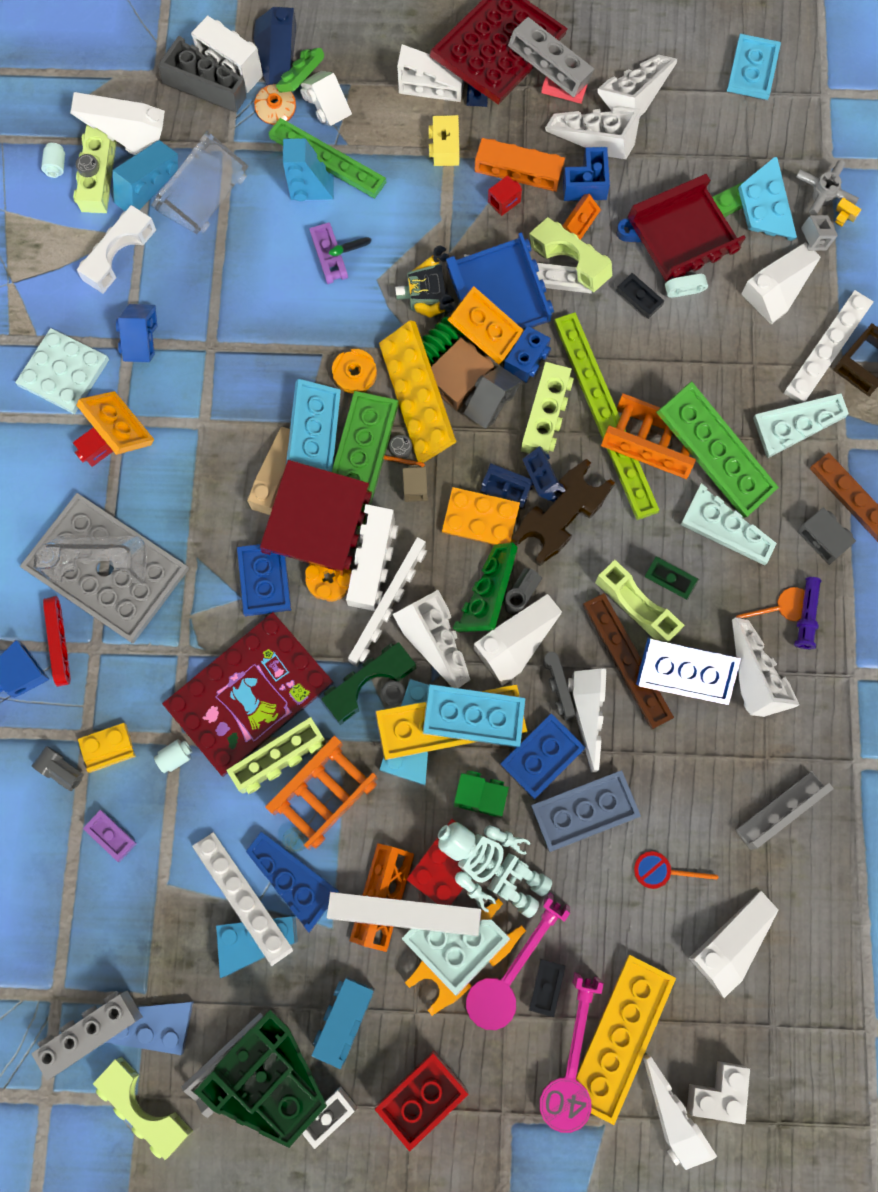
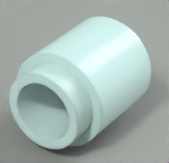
[41,143,65,178]
[154,739,192,773]

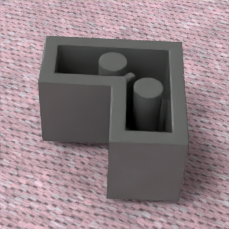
[464,366,522,429]

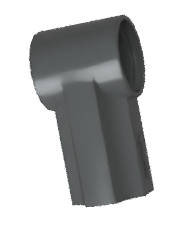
[505,568,542,616]
[32,746,84,791]

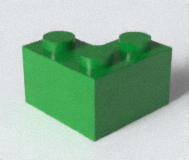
[454,770,509,818]

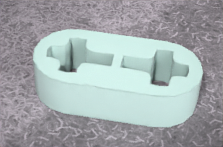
[665,274,708,298]

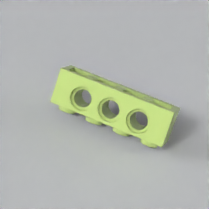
[74,125,117,213]
[521,362,574,454]

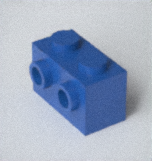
[504,326,551,383]

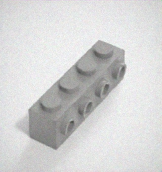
[31,991,143,1081]

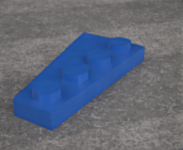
[246,831,340,933]

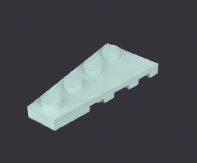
[753,394,849,459]

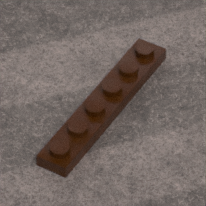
[583,593,674,730]

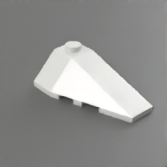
[598,55,677,116]
[741,242,821,325]
[393,590,470,688]
[473,594,562,687]
[689,891,778,998]
[643,1054,717,1170]

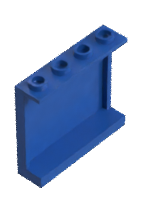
[446,232,554,347]

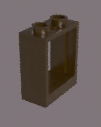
[833,323,878,397]

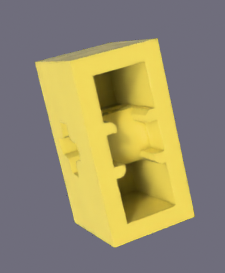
[429,115,459,166]

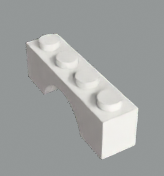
[77,205,156,294]

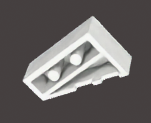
[397,44,464,102]

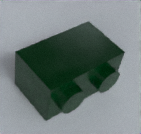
[645,556,699,600]

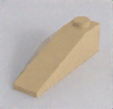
[247,427,290,515]

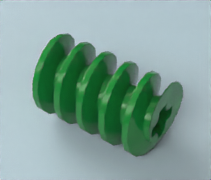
[422,316,464,366]

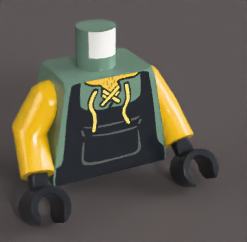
[395,245,454,318]

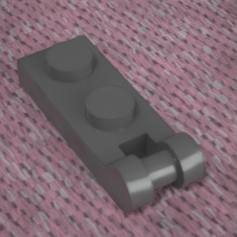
[543,652,576,720]

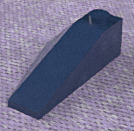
[253,7,297,86]

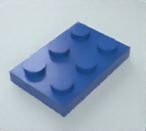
[237,544,292,617]
[500,713,586,799]

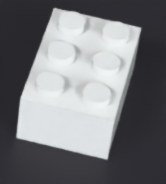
[191,15,263,93]

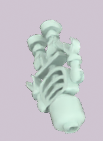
[438,822,552,918]

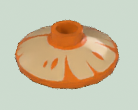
[254,84,296,125]

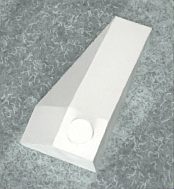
[70,92,165,155]
[545,107,640,159]
[732,617,799,717]
[567,668,606,773]

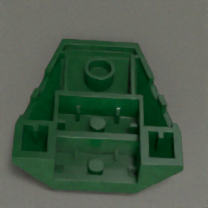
[194,1009,327,1148]

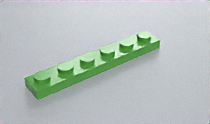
[268,118,387,199]

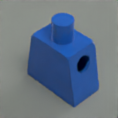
[0,640,49,698]

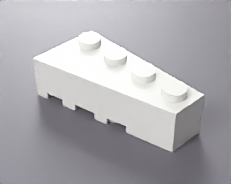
[346,504,398,611]

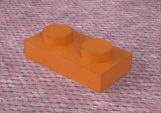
[562,194,601,240]

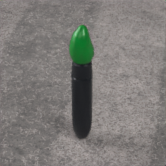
[329,237,372,256]

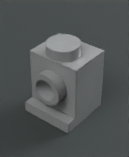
[801,215,838,251]

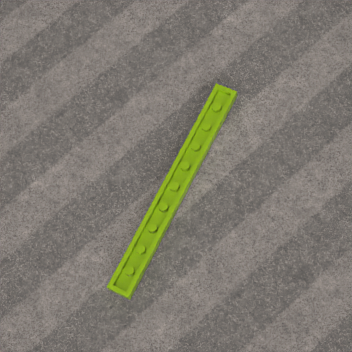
[554,312,659,520]

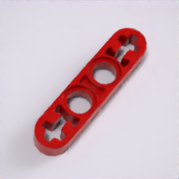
[43,596,71,687]

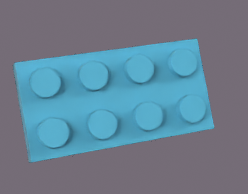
[286,379,341,472]
[422,684,525,747]

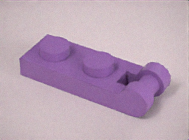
[309,222,348,284]

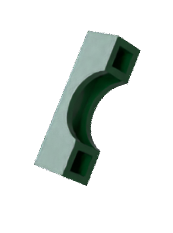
[322,642,417,725]

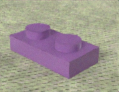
[83,810,137,862]

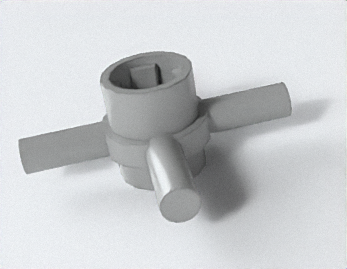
[796,160,859,215]

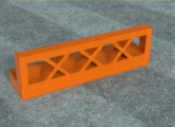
[349,843,414,952]

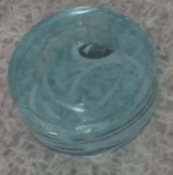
[282,828,308,853]

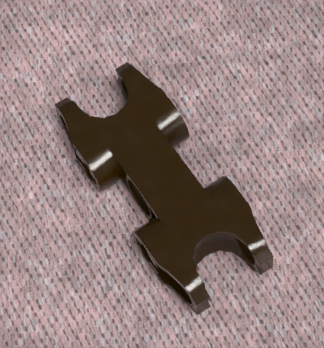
[511,459,615,566]

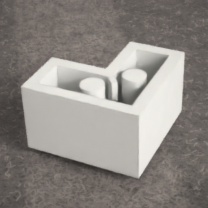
[300,71,352,126]
[687,1061,750,1124]
[302,1086,357,1149]

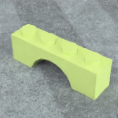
[529,217,612,292]
[595,560,685,642]
[93,1057,193,1160]

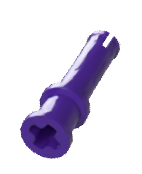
[794,577,821,650]

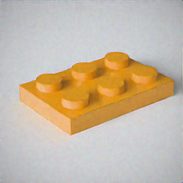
[447,286,524,364]
[76,391,154,455]
[442,487,520,545]

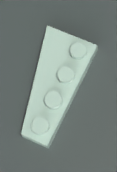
[681,483,777,565]

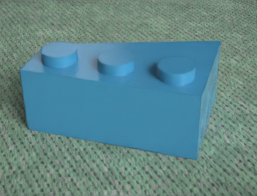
[283,138,334,201]
[113,140,178,211]
[216,916,298,978]
[311,977,375,1069]

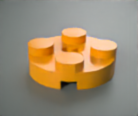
[332,349,377,394]
[305,564,352,602]

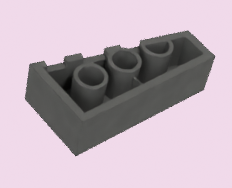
[158,36,247,112]

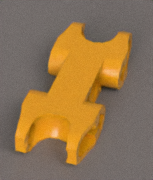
[405,898,526,1016]

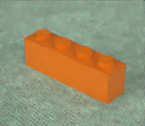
[475,138,565,192]

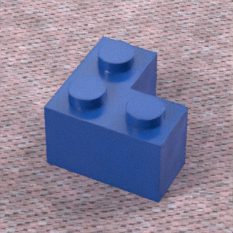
[563,147,610,201]
[116,304,158,362]

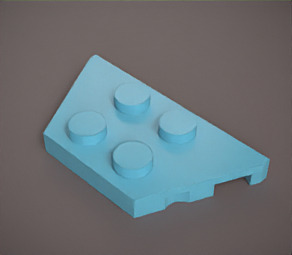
[738,157,797,241]

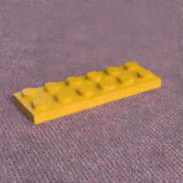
[379,320,456,463]
[375,685,527,760]
[576,955,676,1125]

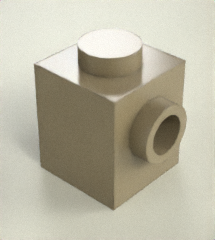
[403,465,428,502]

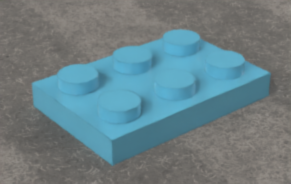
[727,34,781,100]

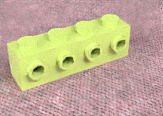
[226,717,326,794]

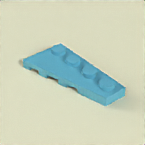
[379,679,429,786]

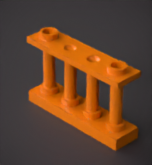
[601,393,696,479]
[265,735,378,850]

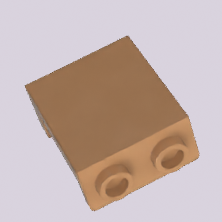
[431,338,494,411]

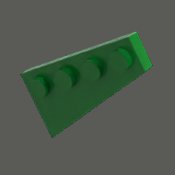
[453,543,518,632]

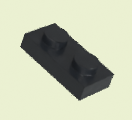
[616,273,664,319]
[529,959,566,1017]

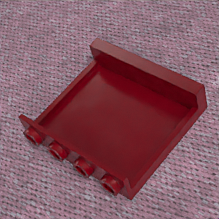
[627,174,746,281]
[260,460,372,576]

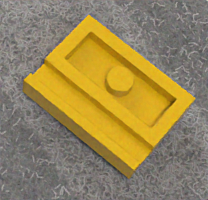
[78,723,136,773]

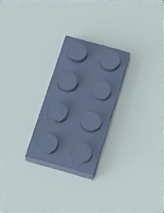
[531,770,641,852]

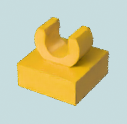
[835,198,861,227]

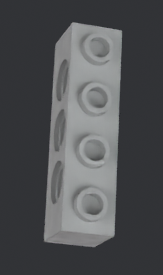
[508,17,594,97]

